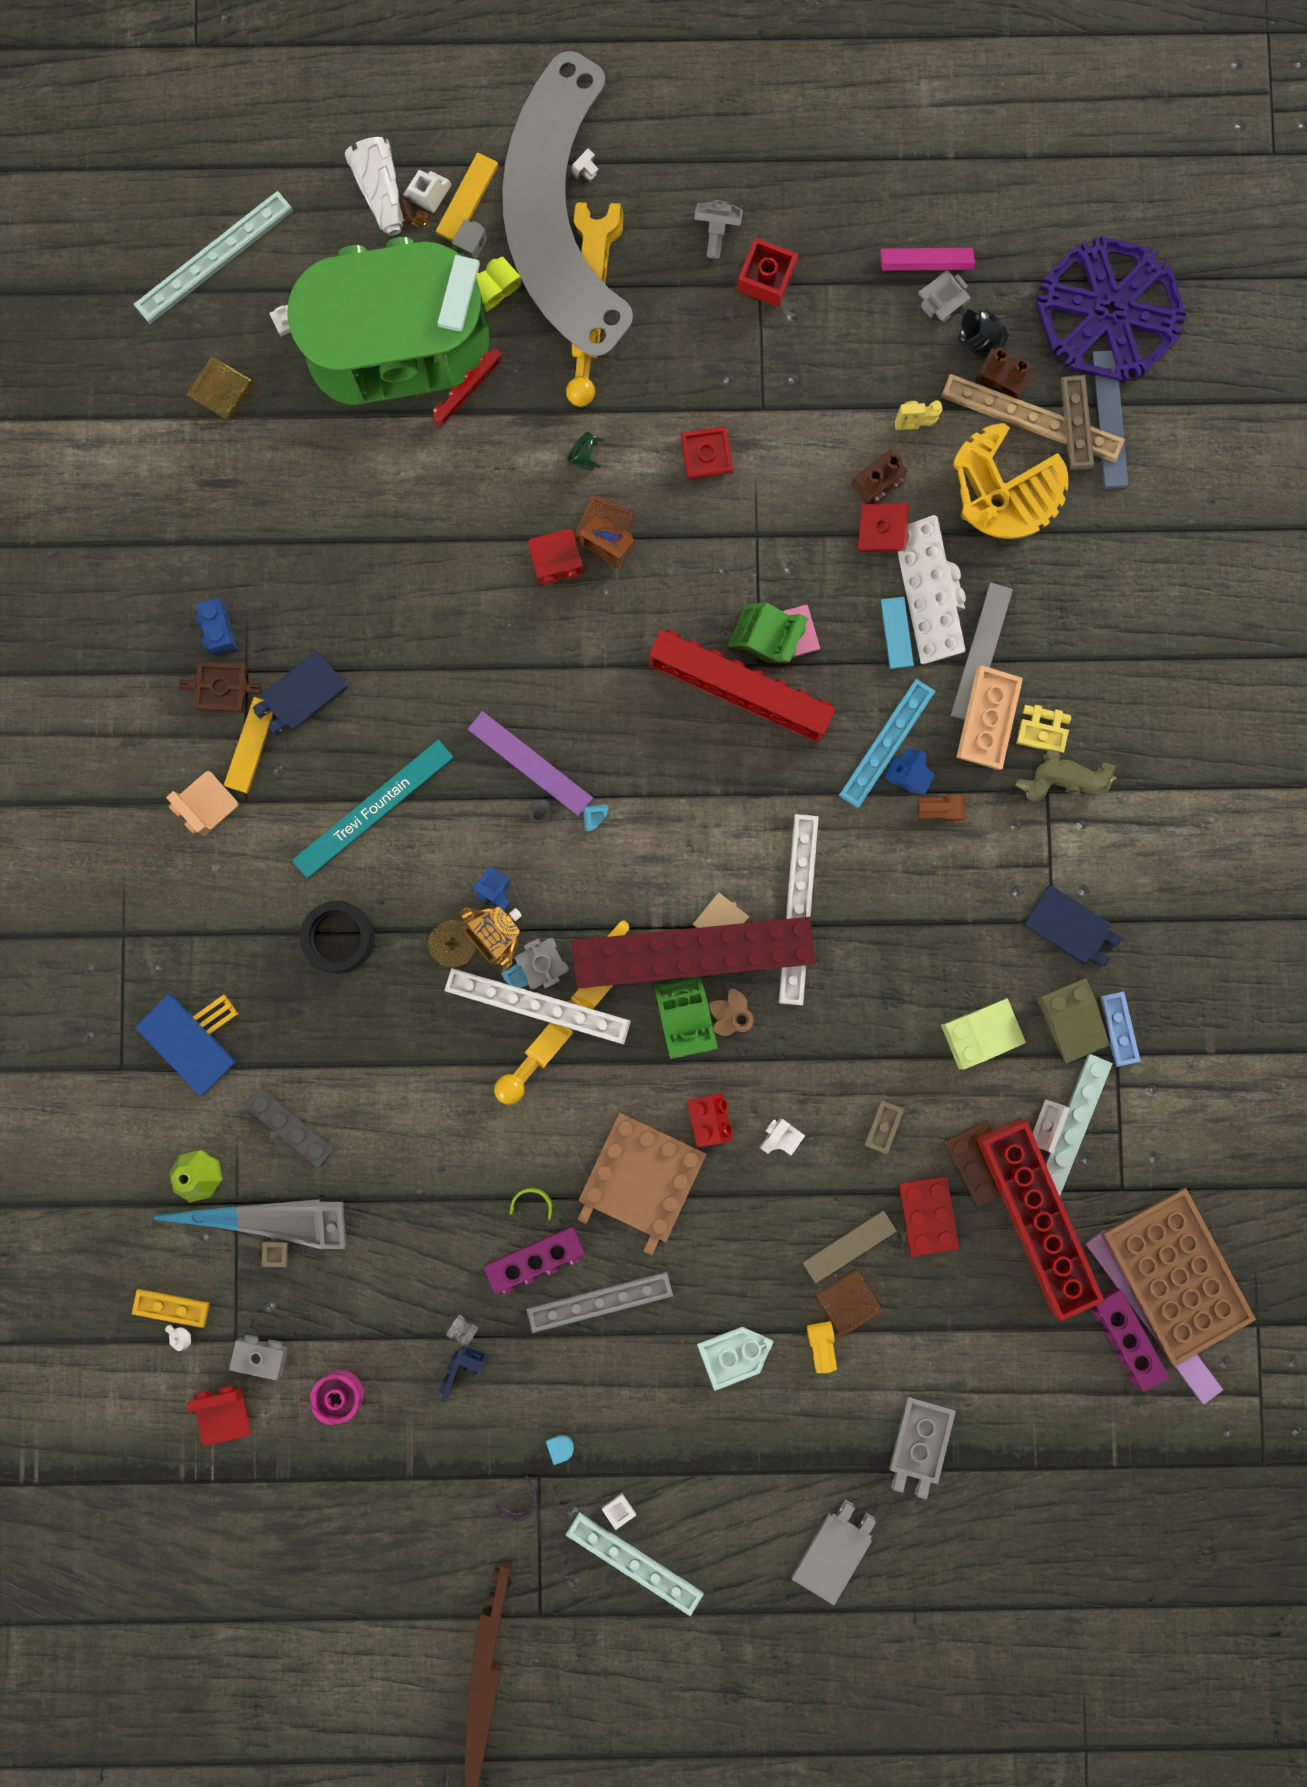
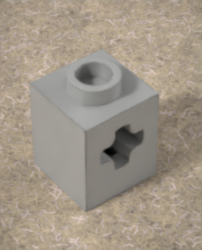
[452,219,487,260]

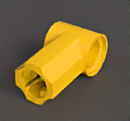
[807,1321,837,1373]

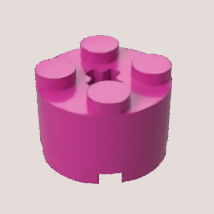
[310,1369,364,1425]

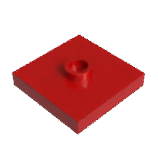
[680,426,734,480]
[858,503,909,552]

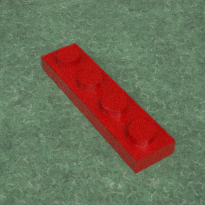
[433,348,502,429]

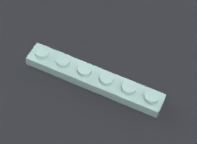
[1045,1054,1113,1196]

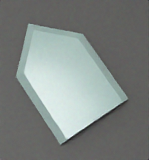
[697,1327,774,1391]

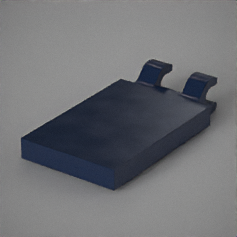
[253,651,348,737]
[1024,885,1123,967]

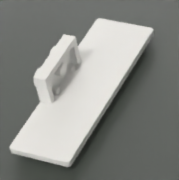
[897,515,966,664]

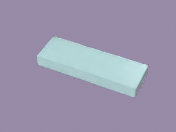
[438,255,480,332]

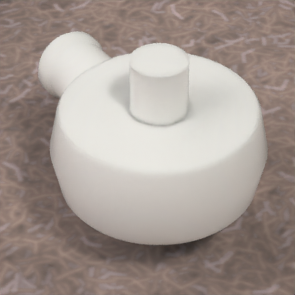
[165,1325,191,1351]

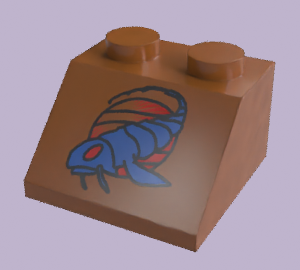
[579,516,635,570]

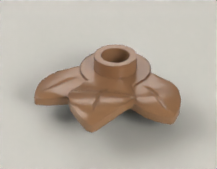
[709,989,754,1036]

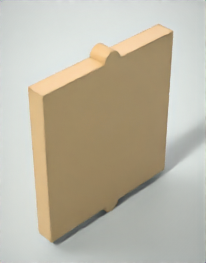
[693,892,749,928]

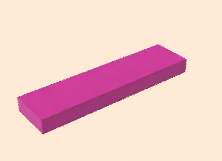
[880,248,975,271]

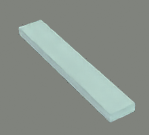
[566,1512,703,1616]

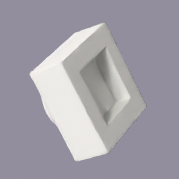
[602,1493,636,1530]

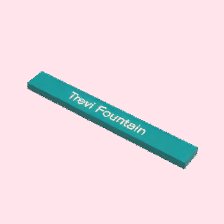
[292,739,454,879]

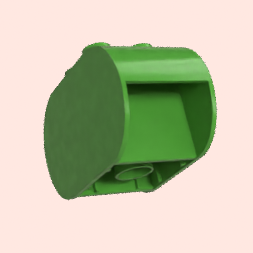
[287,237,489,405]

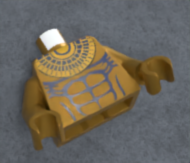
[456,906,522,972]

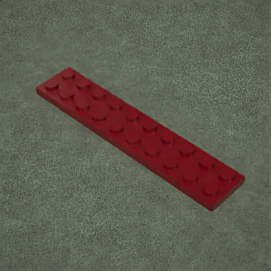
[571,917,815,989]

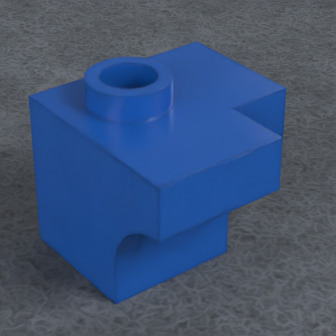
[884,748,935,795]
[473,866,511,911]

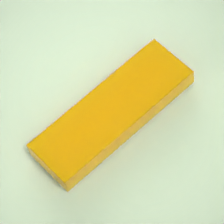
[132,1289,210,1328]

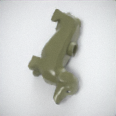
[1015,750,1117,802]

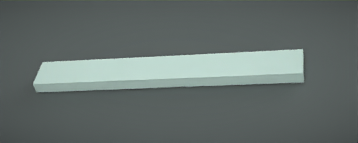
[134,191,293,324]

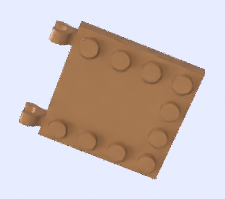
[578,1113,706,1255]

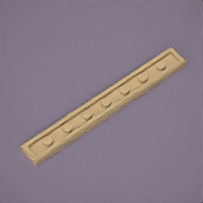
[941,374,1125,463]

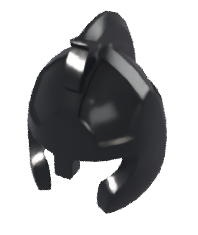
[958,308,1009,356]

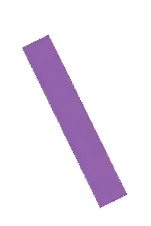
[468,711,593,817]

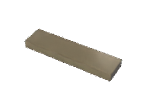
[1060,375,1094,471]
[802,1210,897,1284]

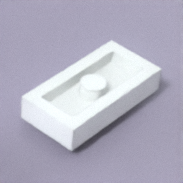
[1033,1099,1070,1153]

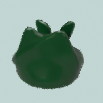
[567,432,604,471]

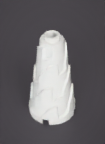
[345,137,404,236]

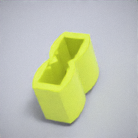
[476,257,521,312]

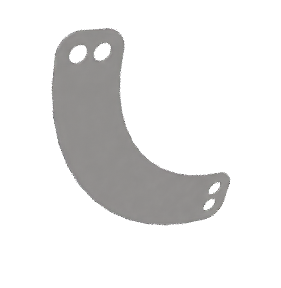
[502,51,633,356]

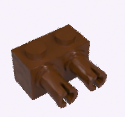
[975,347,1033,399]
[851,449,908,504]

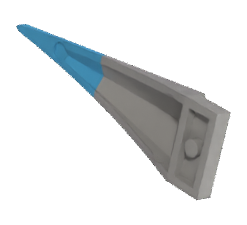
[153,1199,346,1249]

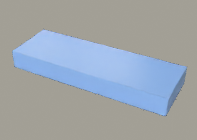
[1099,992,1141,1067]

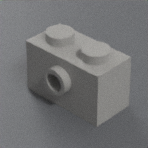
[229,1335,288,1381]

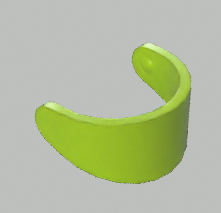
[510,1188,552,1220]

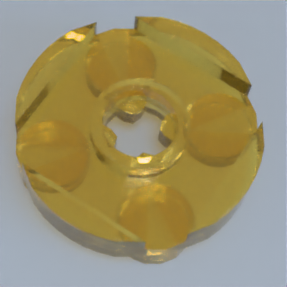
[428,920,476,968]

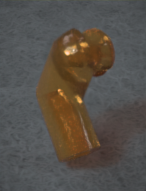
[399,198,428,227]

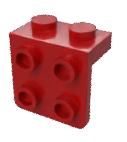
[528,529,584,585]
[187,1385,251,1446]

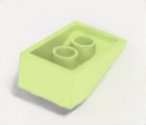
[941,998,1026,1069]

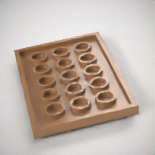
[1101,1188,1256,1367]

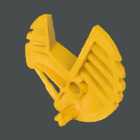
[953,423,1068,539]

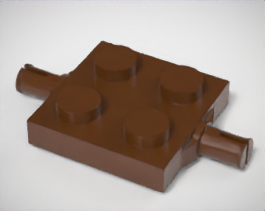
[179,661,261,712]

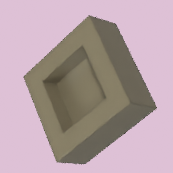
[262,1241,289,1267]

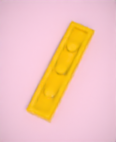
[436,152,498,242]
[223,697,274,794]

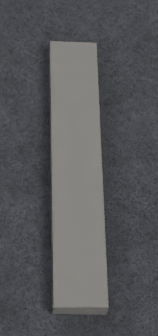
[950,582,1013,721]
[526,1272,673,1333]

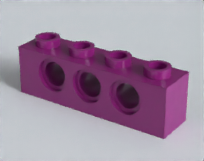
[483,1225,585,1295]
[1091,1287,1170,1392]

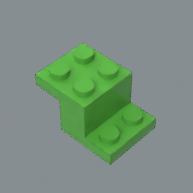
[727,602,808,663]
[654,976,718,1059]

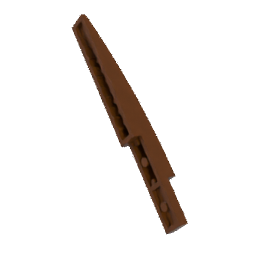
[465,1560,512,1787]

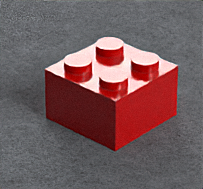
[737,237,798,308]

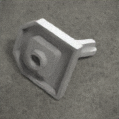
[694,200,743,259]

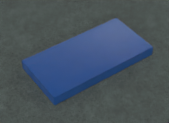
[135,994,236,1096]

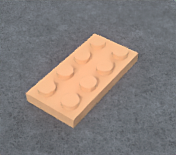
[956,665,1023,770]

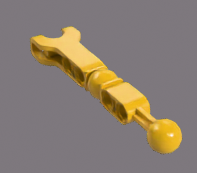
[566,202,623,407]
[494,920,629,1105]

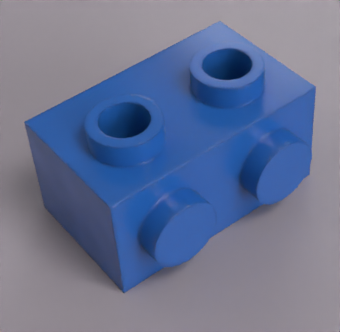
[195,598,237,655]

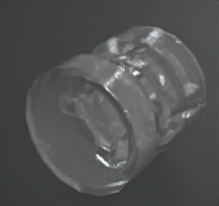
[446,1315,479,1348]

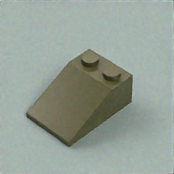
[1036,978,1109,1064]

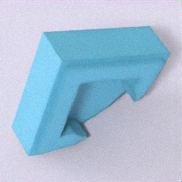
[583,804,608,831]

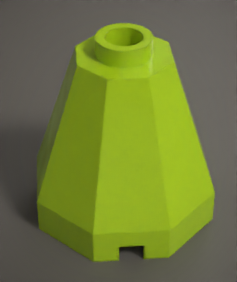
[169,1150,223,1202]

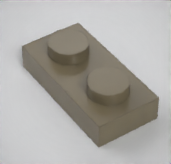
[864,1100,904,1154]

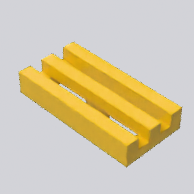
[193,995,239,1035]

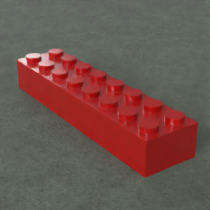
[649,629,836,743]
[976,1118,1104,1321]

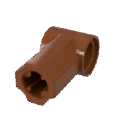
[917,795,965,821]

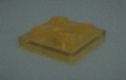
[187,356,253,421]

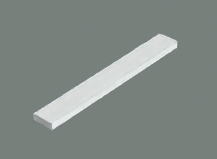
[779,814,819,1005]
[444,968,631,1044]

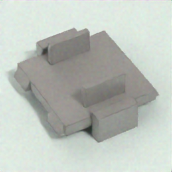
[918,270,971,322]
[514,938,569,990]

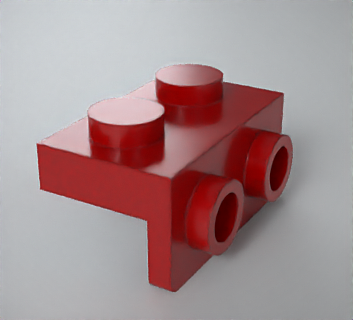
[687,1093,733,1147]

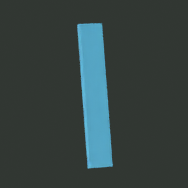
[839,679,936,809]

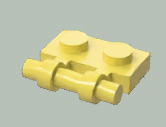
[895,400,942,430]
[1016,705,1071,754]

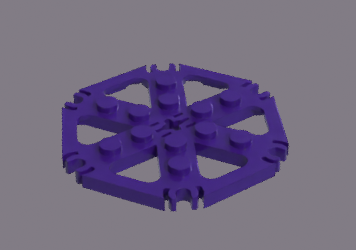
[1036,236,1186,382]

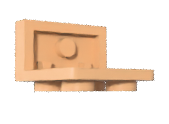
[166,771,238,836]

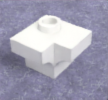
[403,170,451,213]
[759,1118,805,1155]

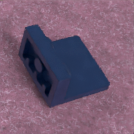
[439,1345,490,1402]

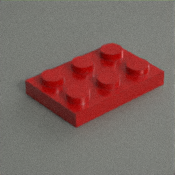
[898,1176,959,1257]

